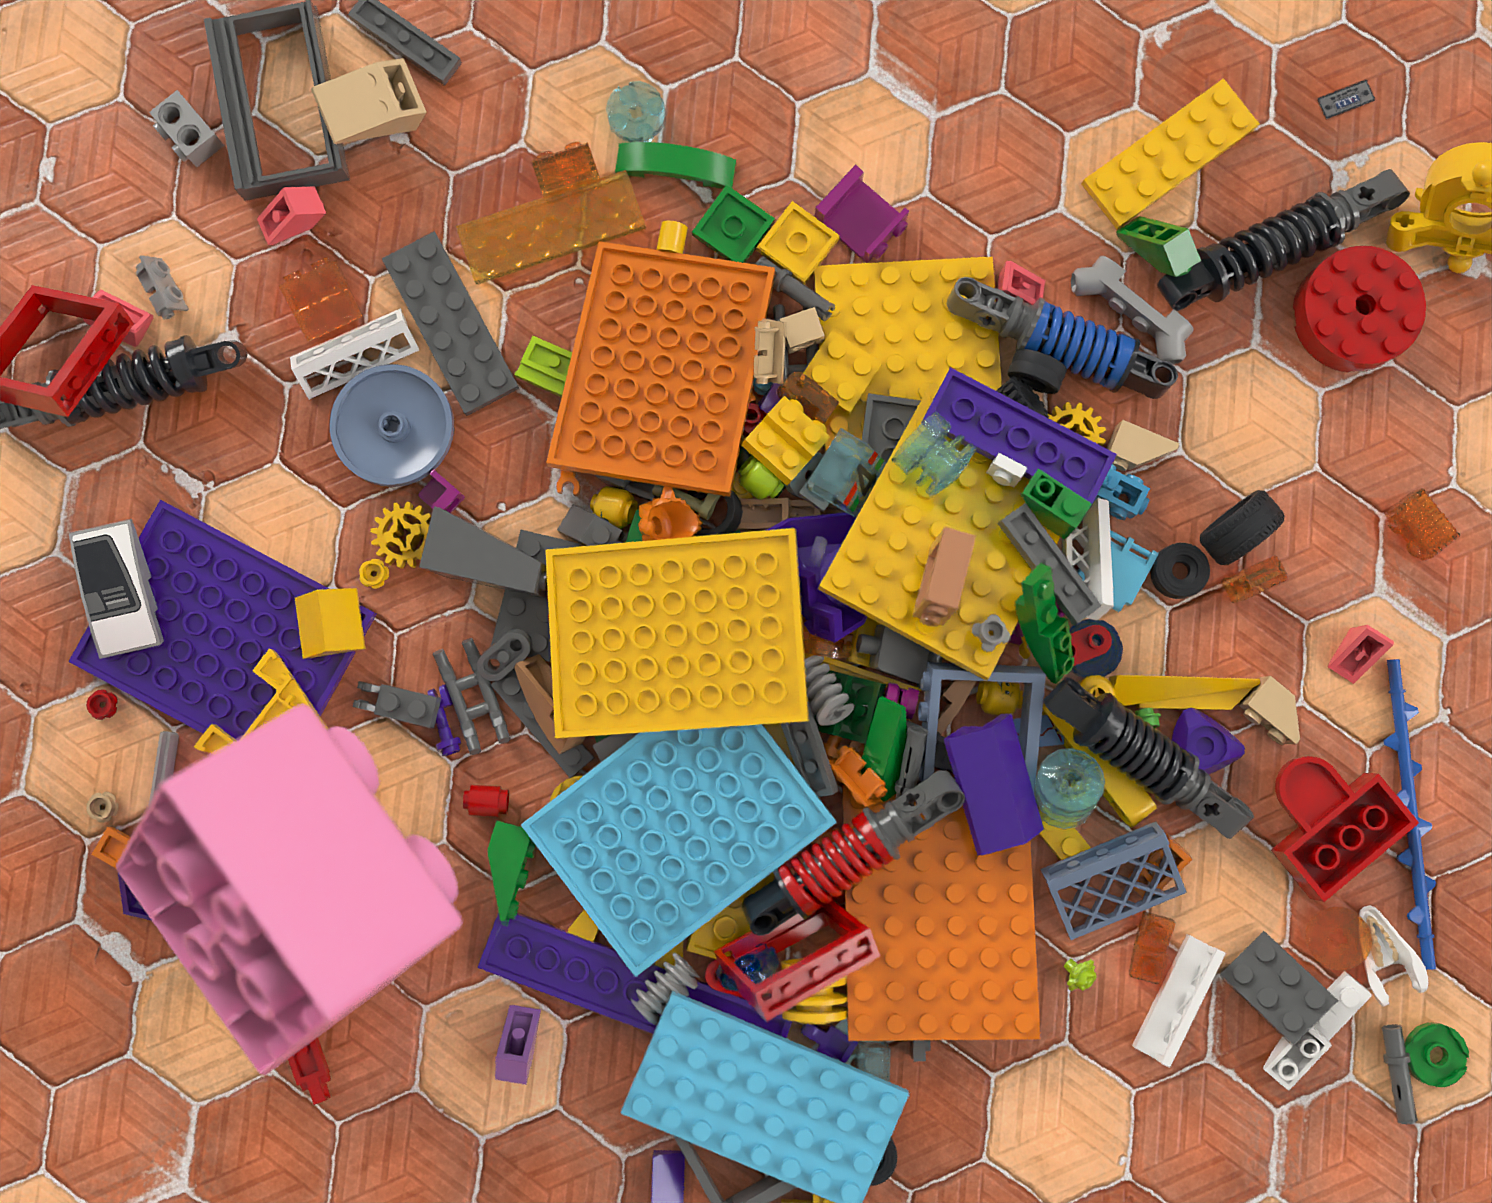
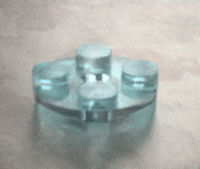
[606,81,666,142]

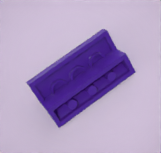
[944,714,1044,856]

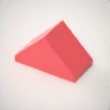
[996,261,1045,305]
[1328,625,1394,684]

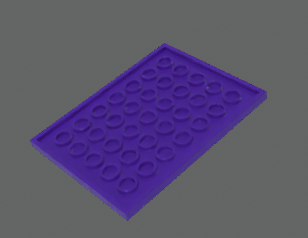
[68,500,377,740]

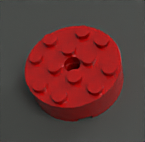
[1293,246,1426,373]

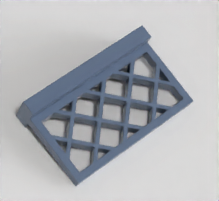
[1040,821,1187,940]

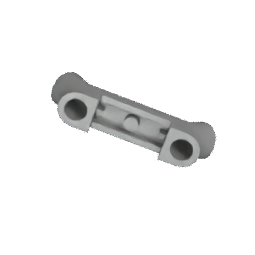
[1071,256,1194,365]

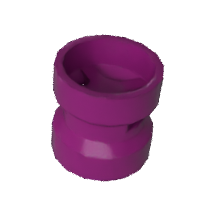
[884,682,919,720]

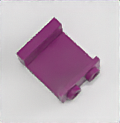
[814,164,909,263]

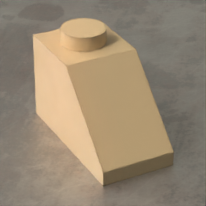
[1106,420,1180,471]

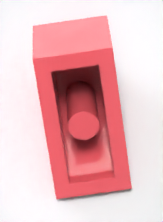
[257,187,326,245]

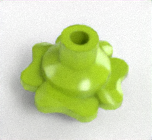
[1064,959,1097,991]

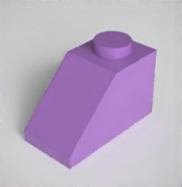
[495,1005,541,1085]

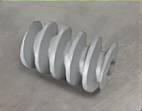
[805,654,854,726]
[631,952,700,1025]

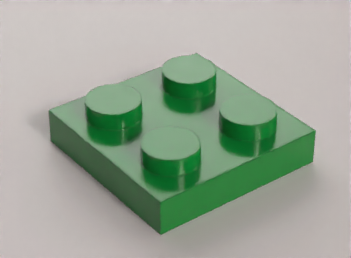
[692,185,775,263]

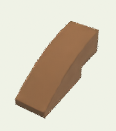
[514,654,586,754]

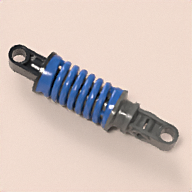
[946,277,1178,399]

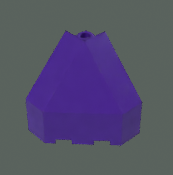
[765,511,868,642]

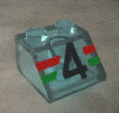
[806,428,886,518]

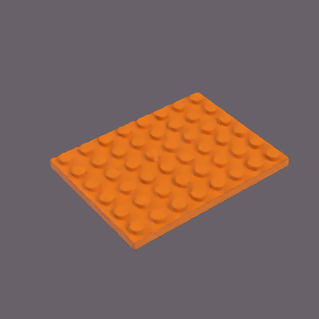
[546,241,775,497]
[842,785,1040,1041]

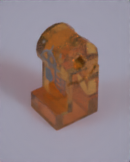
[777,372,839,424]

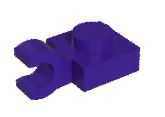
[801,1024,858,1063]

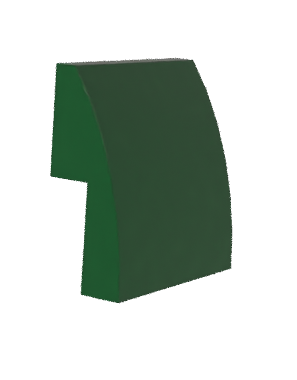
[813,670,886,744]

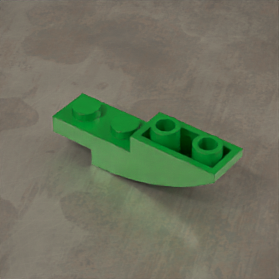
[1014,563,1074,684]

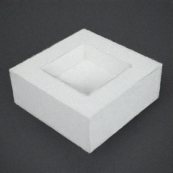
[986,453,1027,487]

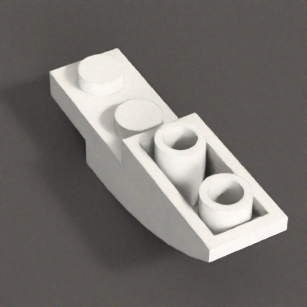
[1263,971,1372,1090]

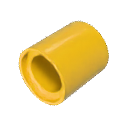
[656,221,688,254]

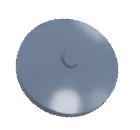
[330,364,454,487]

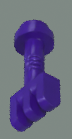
[423,684,462,756]

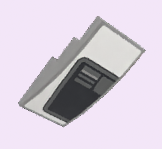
[69,519,164,659]

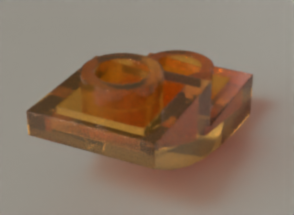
[1129,911,1176,985]

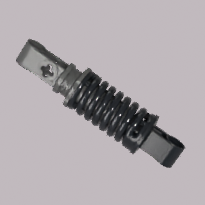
[1044,677,1254,839]

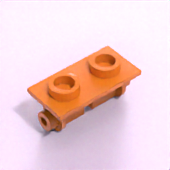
[829,745,888,808]

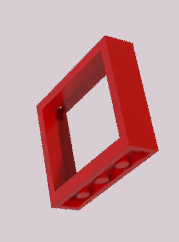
[0,285,134,417]
[714,900,880,1021]

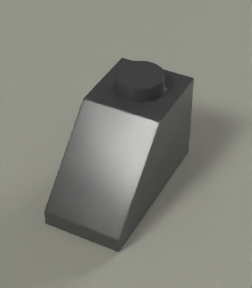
[557,504,625,546]

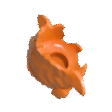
[638,486,702,541]

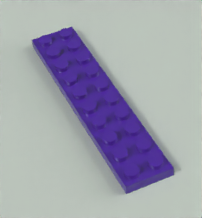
[477,912,792,1038]

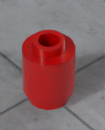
[463,784,509,817]

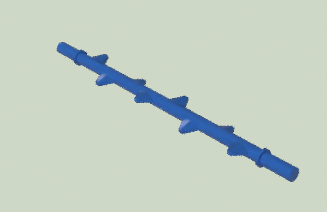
[1384,659,1436,970]

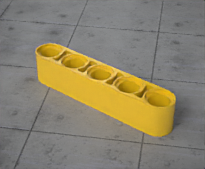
[1042,703,1157,828]

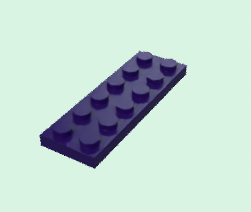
[921,367,1117,507]

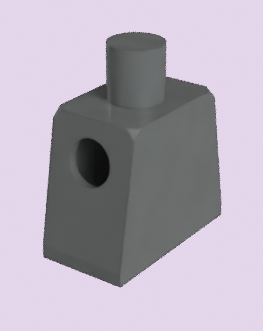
[856,625,929,684]

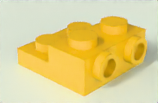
[741,396,830,486]

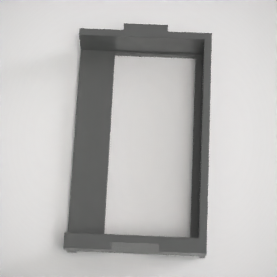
[204,0,350,201]

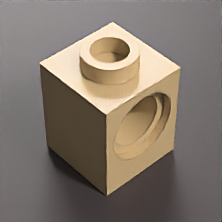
[780,307,825,354]

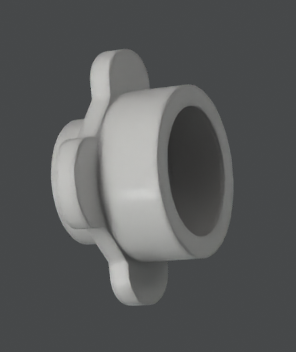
[972,614,1010,652]

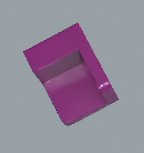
[418,469,465,513]

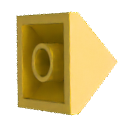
[295,588,366,659]

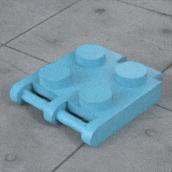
[1077,530,1159,612]

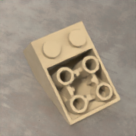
[311,58,427,144]

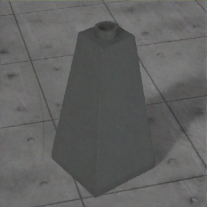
[419,507,548,598]

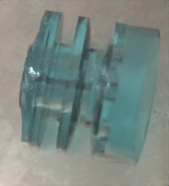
[892,412,977,498]
[1034,748,1105,829]

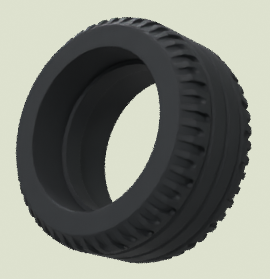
[1200,490,1285,566]

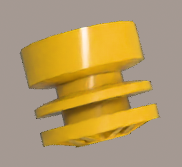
[781,958,848,1024]

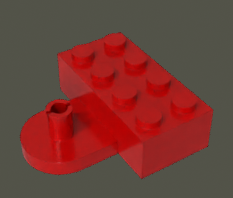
[1271,756,1419,902]

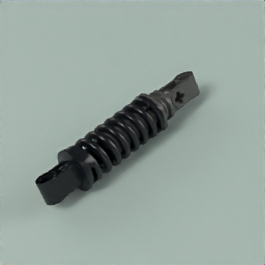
[1157,169,1410,311]
[0,335,247,429]

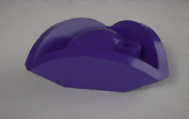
[1172,707,1245,774]

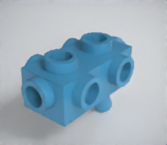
[1094,464,1150,520]

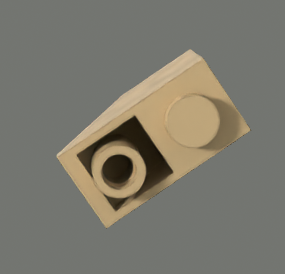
[1238,676,1300,745]

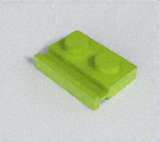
[514,336,572,397]

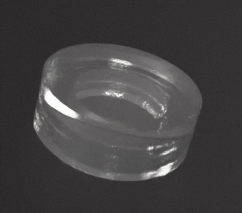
[807,536,828,568]

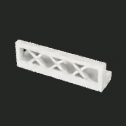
[290,309,419,399]
[1062,498,1114,620]
[1132,934,1226,1068]

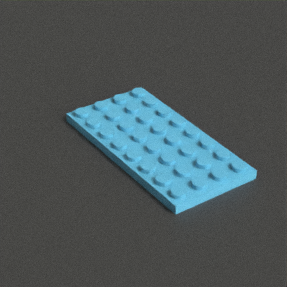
[621,991,909,1203]

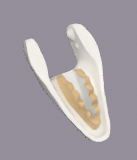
[1358,906,1428,1007]

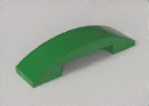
[615,142,736,189]

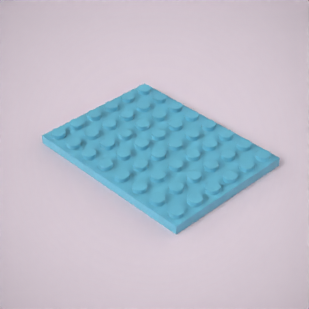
[521,724,837,977]

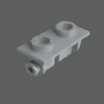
[136,255,189,320]

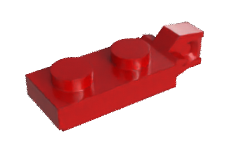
[288,1037,331,1105]

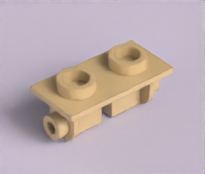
[753,318,786,384]

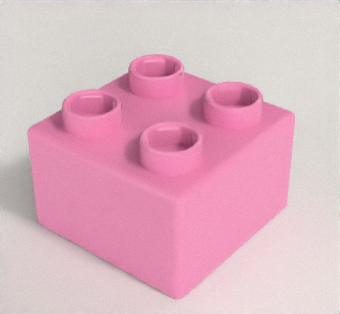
[116,704,462,1075]

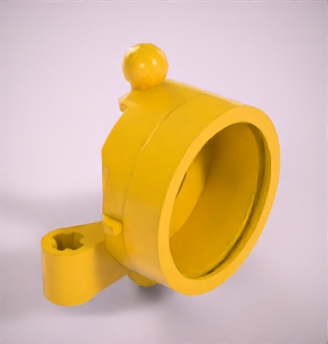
[1386,142,1492,274]

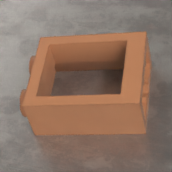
[913,527,976,627]

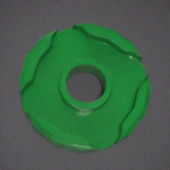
[1405,1022,1469,1087]

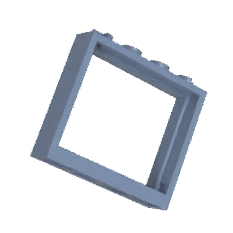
[918,662,1046,792]

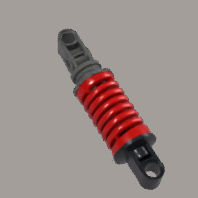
[742,771,965,936]

